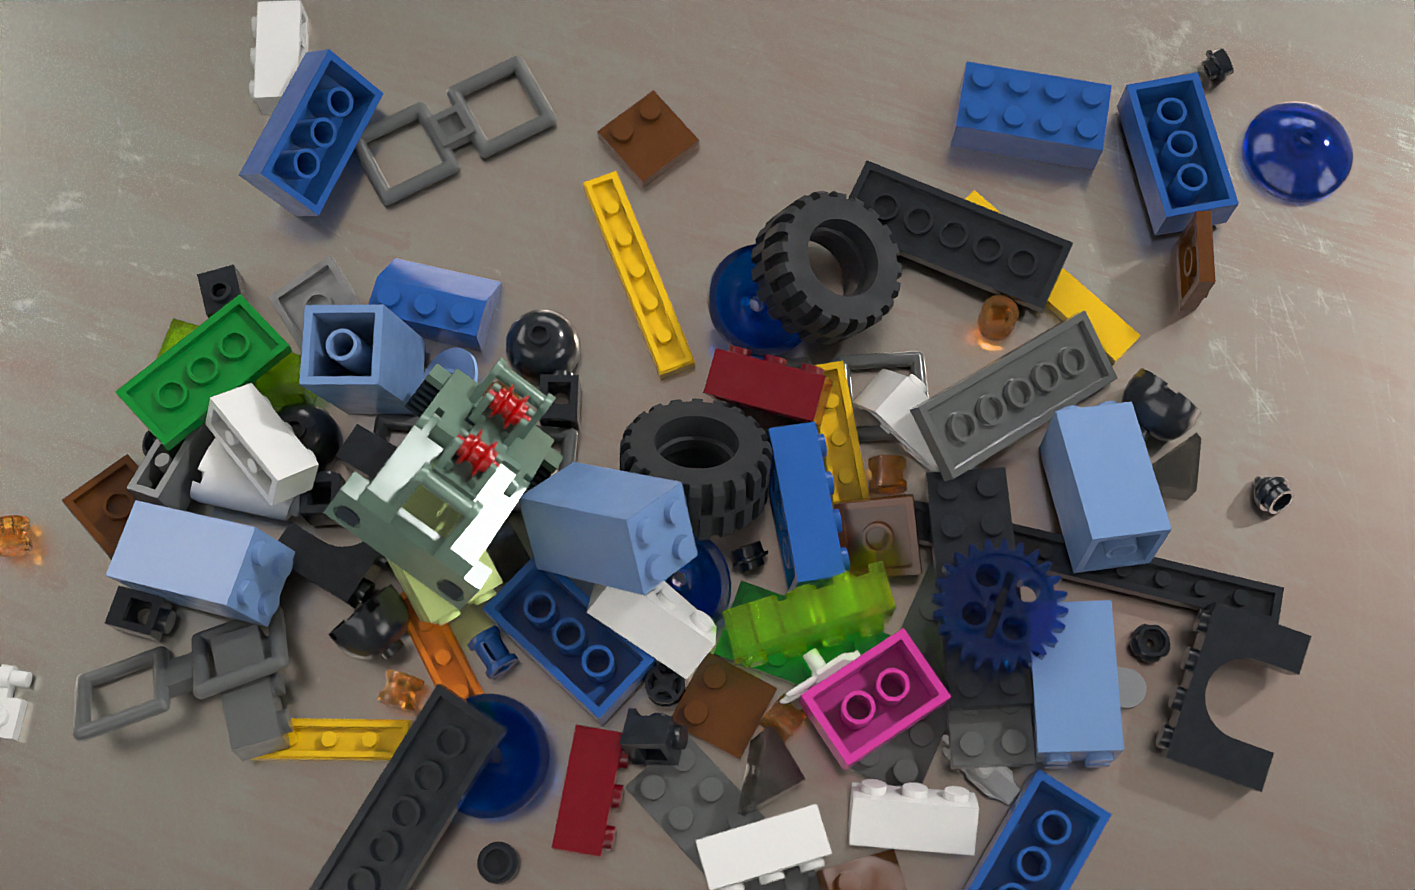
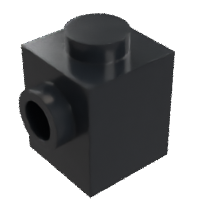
[197,264,249,318]
[299,471,346,525]

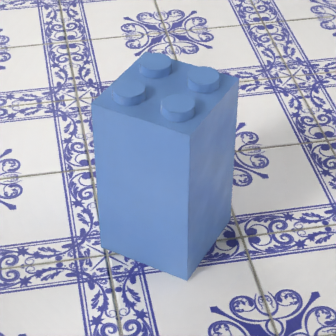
[299,305,426,414]
[1039,401,1172,573]
[519,462,697,595]
[105,500,295,627]
[1024,600,1124,769]

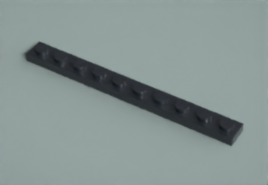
[914,500,1284,624]

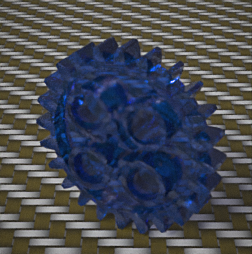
[931,538,1069,674]

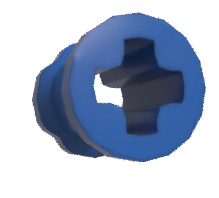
[467,626,519,679]

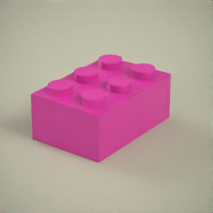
[799,628,951,771]

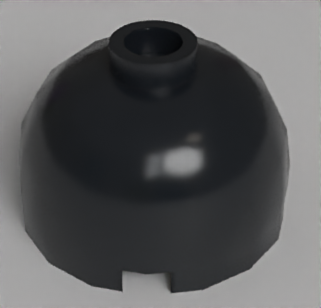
[506,309,581,386]
[1121,368,1202,441]
[276,402,344,472]
[328,584,410,660]

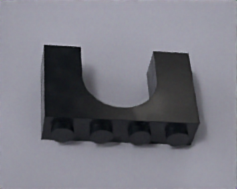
[278,424,397,610]
[1156,602,1312,792]

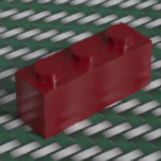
[703,345,833,427]
[552,724,629,859]

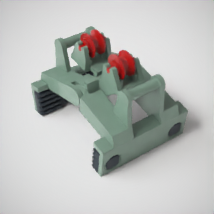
[323,357,563,610]

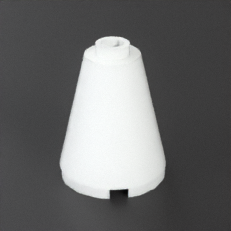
[190,438,300,521]

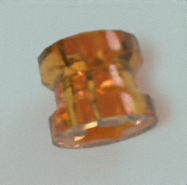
[977,295,1019,341]
[868,455,907,495]
[0,515,33,557]
[376,669,425,713]
[759,693,808,745]

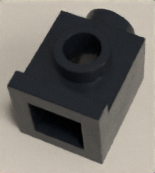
[539,370,581,430]
[104,585,176,641]
[620,708,688,766]

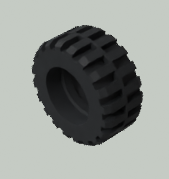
[751,191,902,345]
[620,398,772,541]

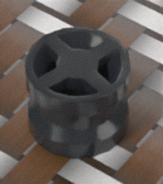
[645,664,685,708]

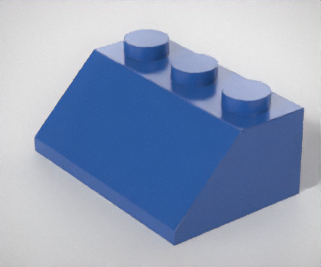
[368,258,502,352]

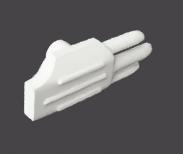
[780,648,861,704]
[942,734,1020,805]

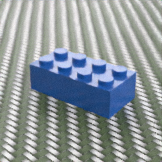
[239,49,384,216]
[950,61,1112,170]
[1117,72,1239,236]
[767,422,850,599]
[482,556,657,725]
[963,769,1112,890]

